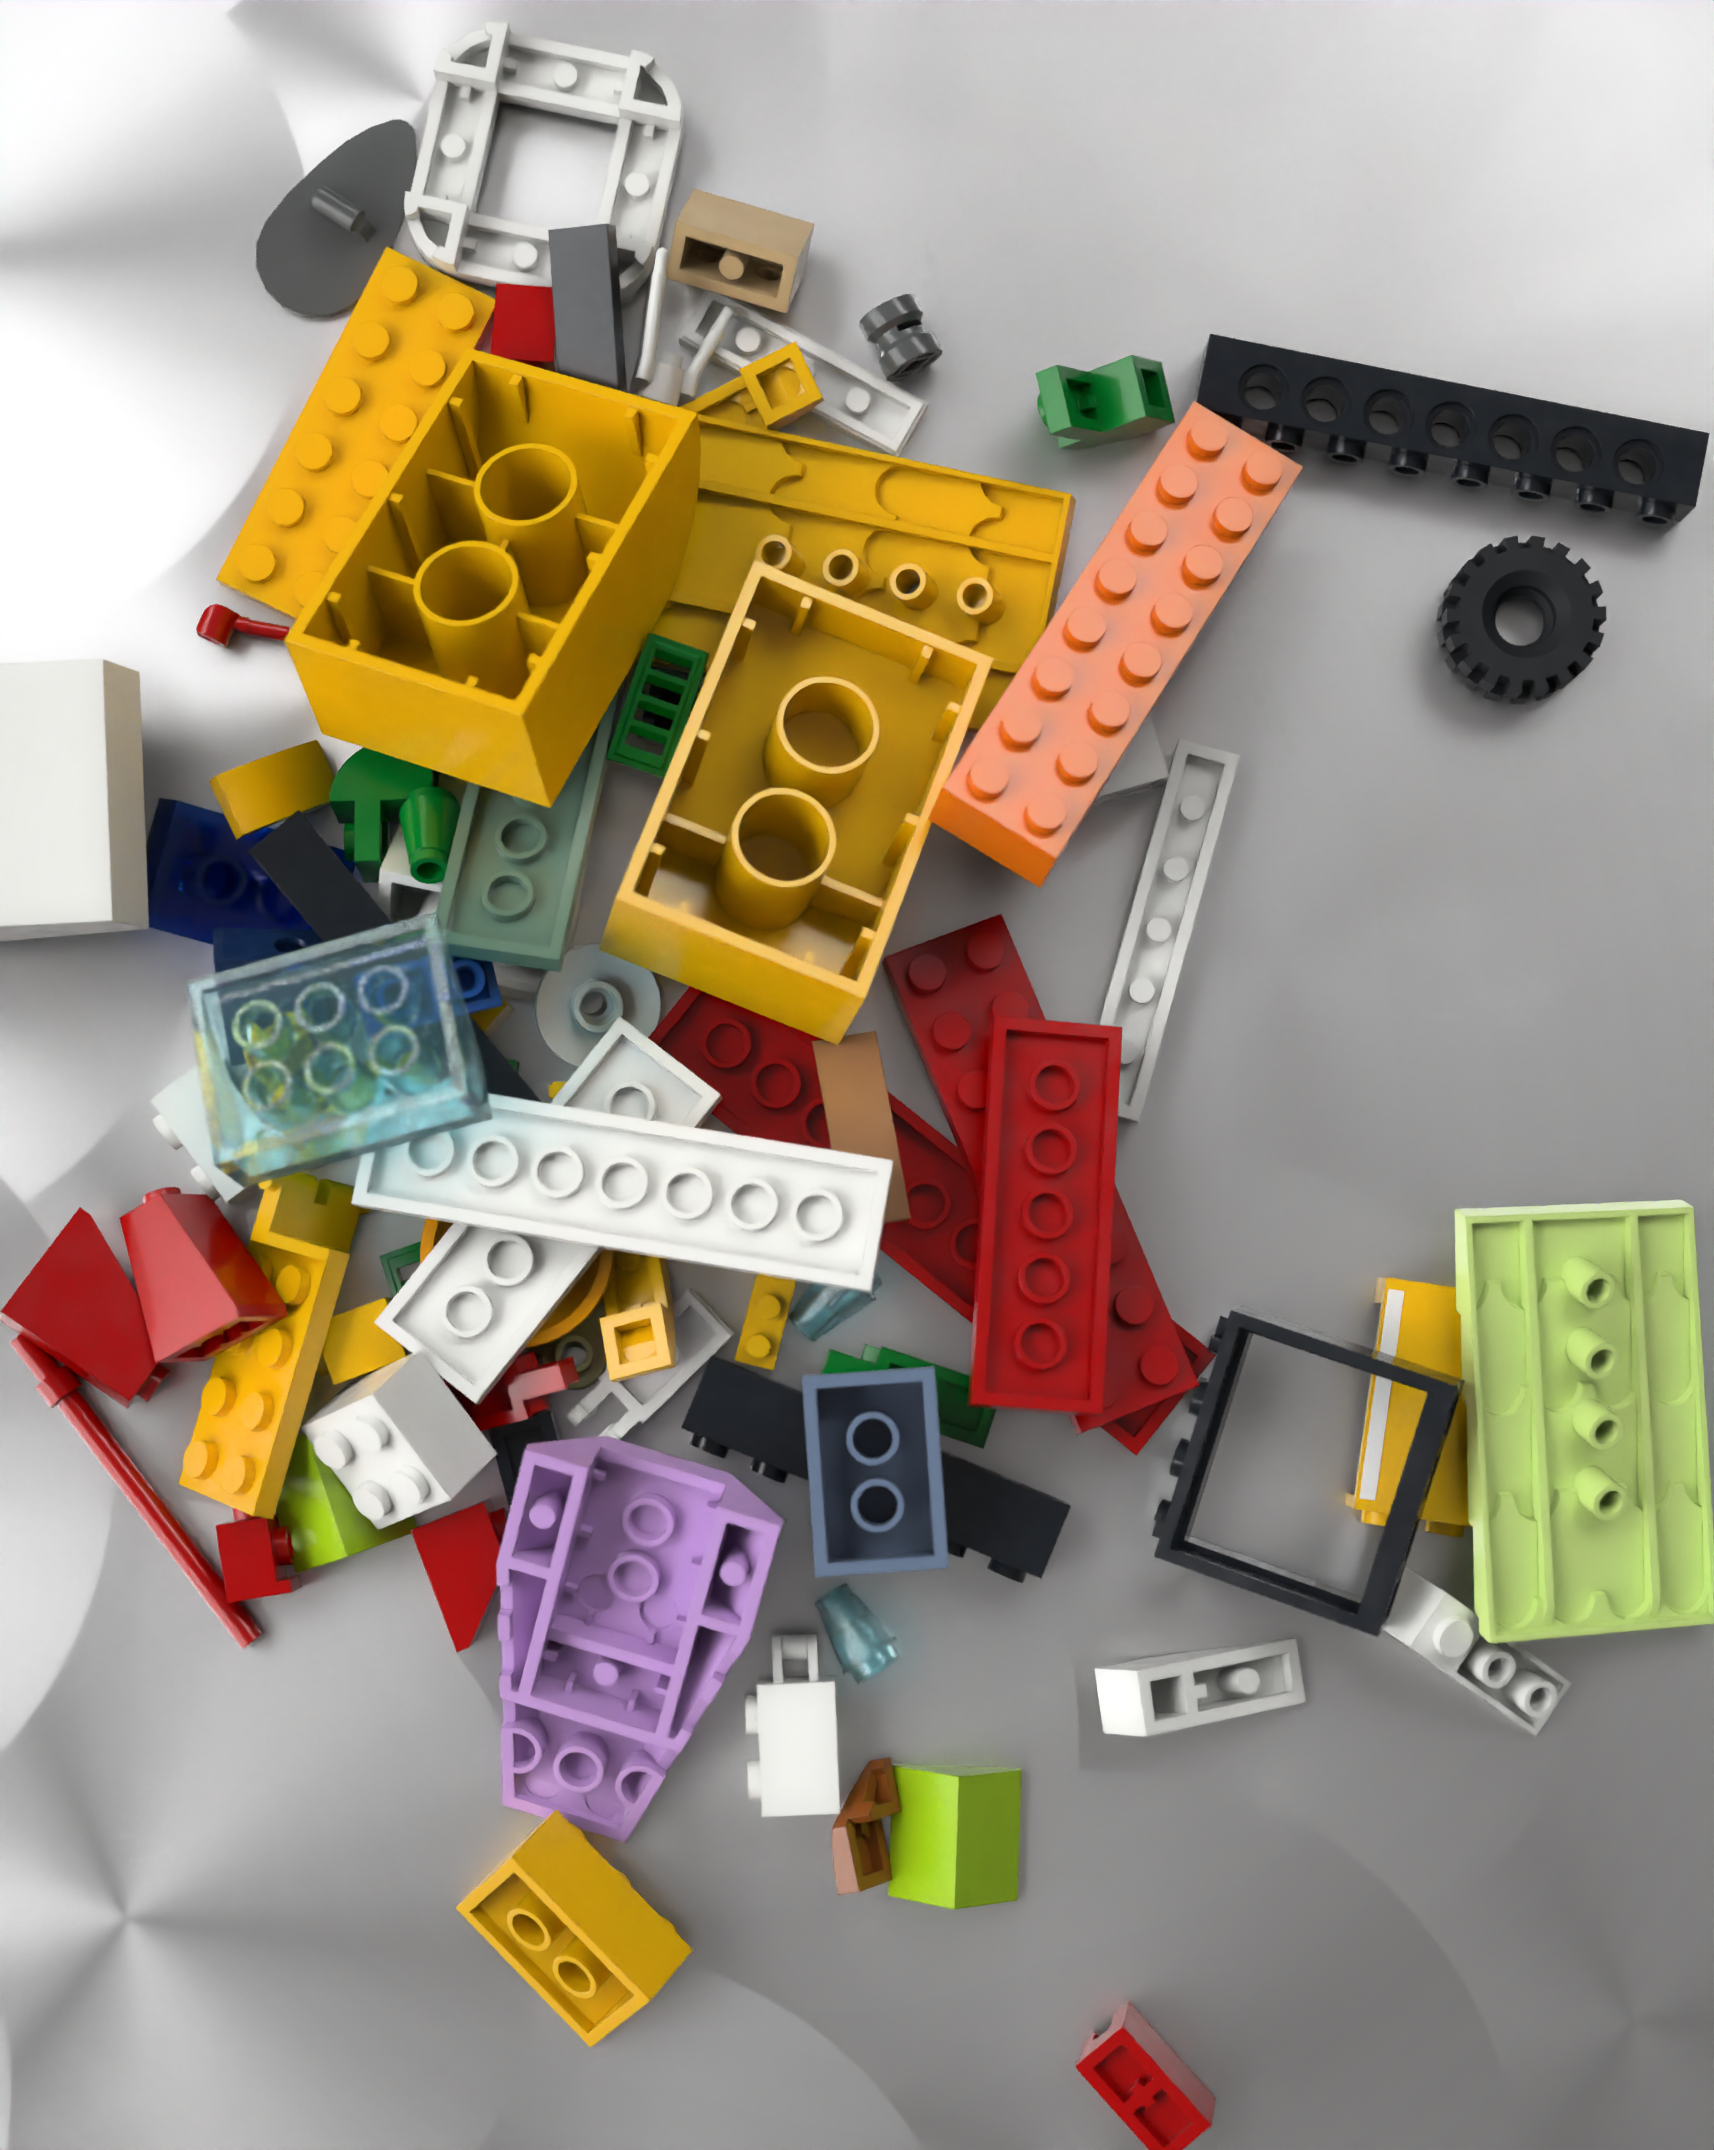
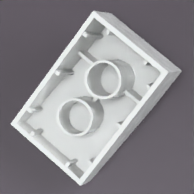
[0,659,149,941]

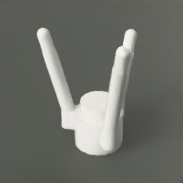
[628,247,734,407]

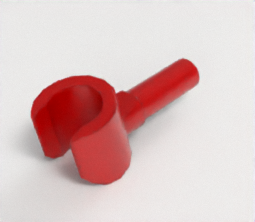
[196,604,290,648]

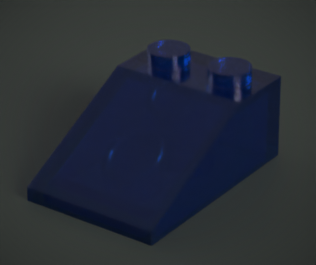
[146,798,356,965]

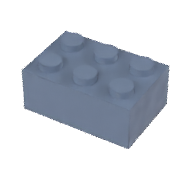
[802,1366,949,1578]

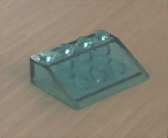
[186,912,493,1187]

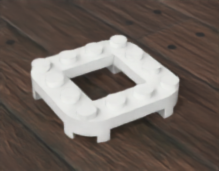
[404,21,684,304]

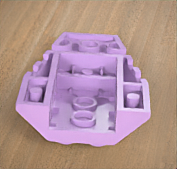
[496,1436,783,1843]

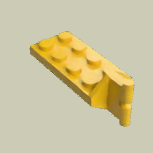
[178,1163,371,1519]

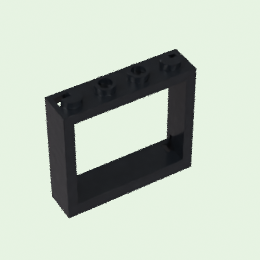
[1152,1305,1465,1637]

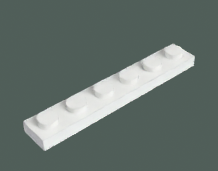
[1098,738,1241,1123]

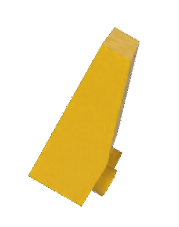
[599,560,994,1045]

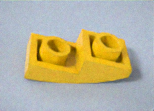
[209,740,335,840]

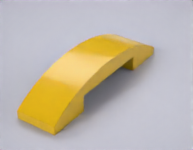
[679,341,824,437]
[599,1250,676,1383]

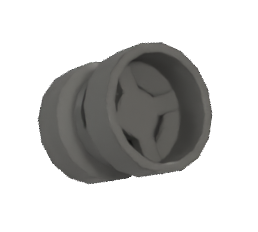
[859,294,943,382]

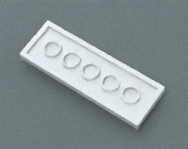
[374,1016,723,1405]

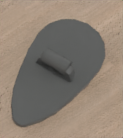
[256,119,418,318]

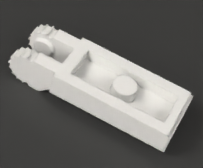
[566,1288,736,1440]

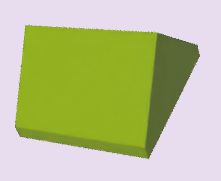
[276,1433,418,1573]
[888,1764,1021,1910]

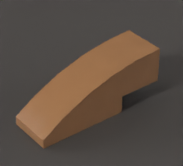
[812,1031,911,1224]

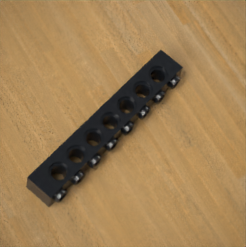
[1194,334,1710,526]

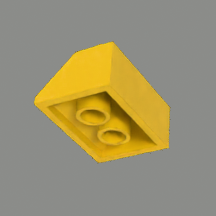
[455,1809,693,2047]

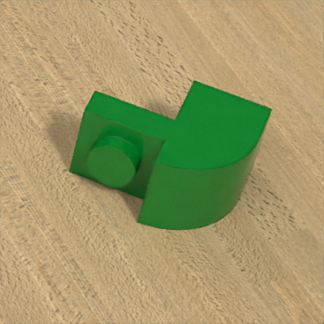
[1036,355,1175,450]
[329,748,440,883]

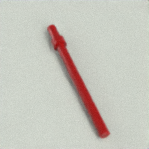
[10,1335,263,1649]

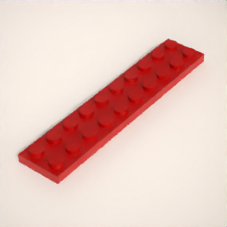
[648,986,1216,1456]

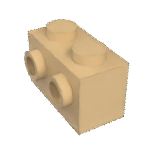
[666,189,815,313]

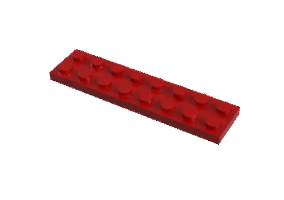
[882,914,1199,1435]

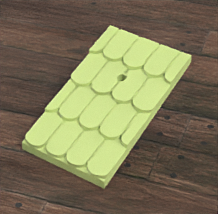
[1455,1199,1714,1644]

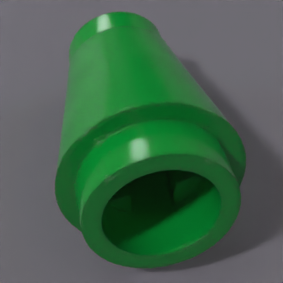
[399,786,461,884]

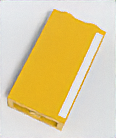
[1345,1277,1473,1538]

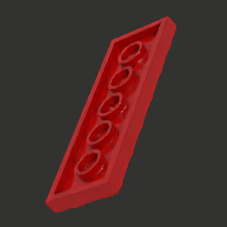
[968,1015,1122,1417]

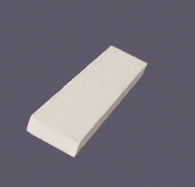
[678,290,928,457]

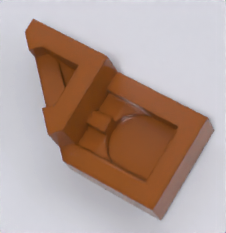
[832,1757,902,1895]

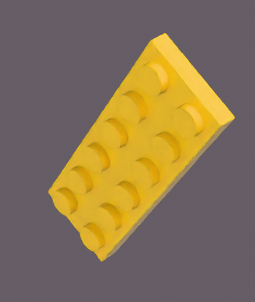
[216,246,495,621]

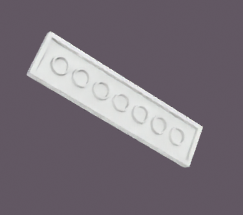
[352,1075,894,1293]

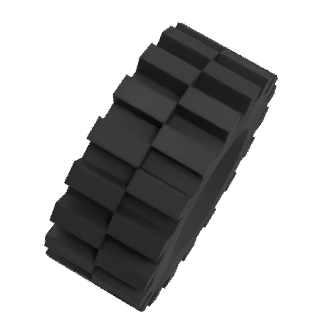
[1436,536,1607,704]

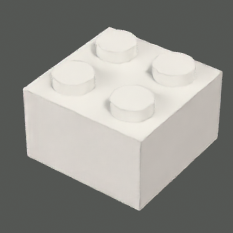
[301,1350,497,1530]

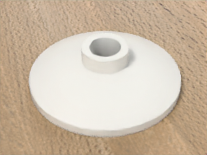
[535,943,661,1067]

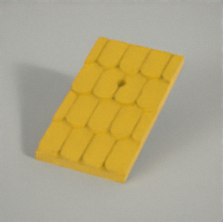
[635,414,1076,734]

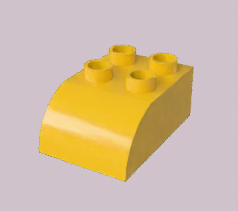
[284,347,701,808]

